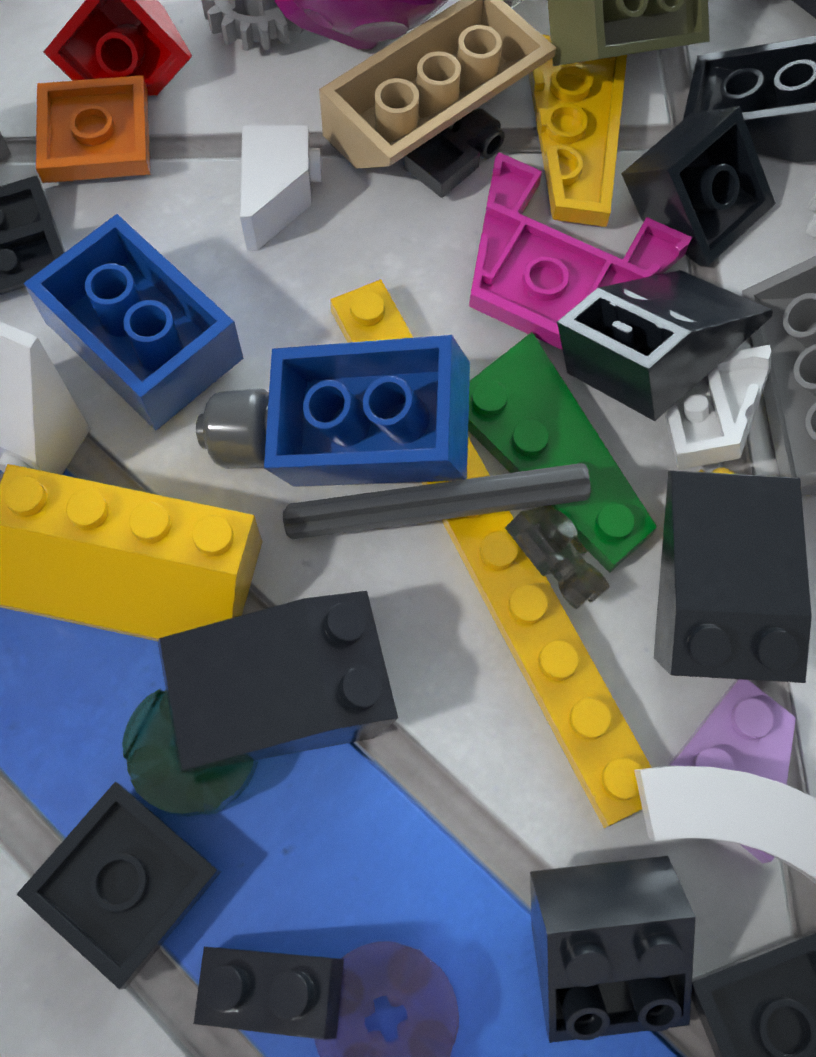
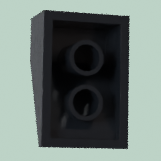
[683,36,816,163]
[653,470,812,683]
[158,591,398,774]

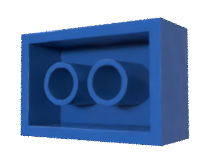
[24,214,244,431]
[264,335,470,487]

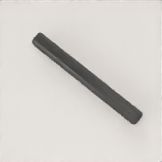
[283,463,591,539]

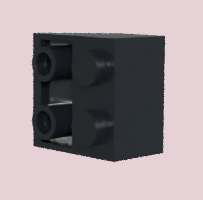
[530,856,696,1043]

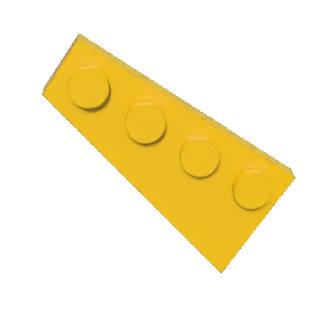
[528,35,627,227]

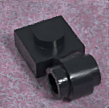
[404,108,505,198]

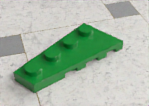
[468,332,657,573]

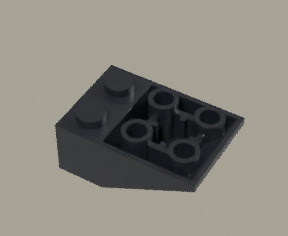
[557,270,773,421]

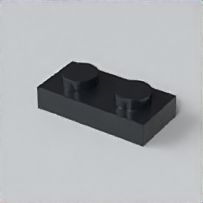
[193,947,344,1040]

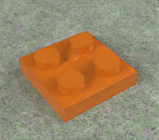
[36,75,150,183]

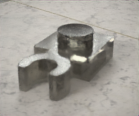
[505,505,610,609]

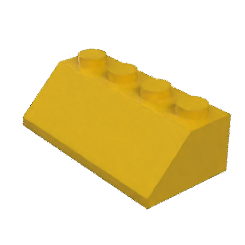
[0,464,263,642]

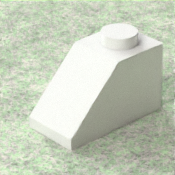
[240,125,322,251]

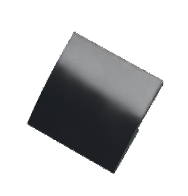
[0,175,65,295]

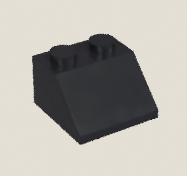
[621,106,776,266]

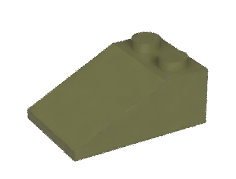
[547,0,710,66]

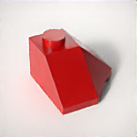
[43,0,192,96]

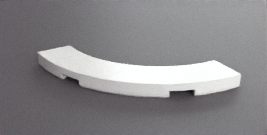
[634,766,816,884]

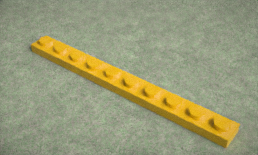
[330,279,652,829]

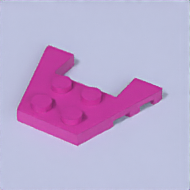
[469,152,692,350]

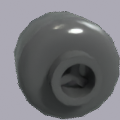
[196,388,269,469]

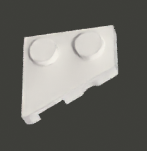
[664,345,772,470]

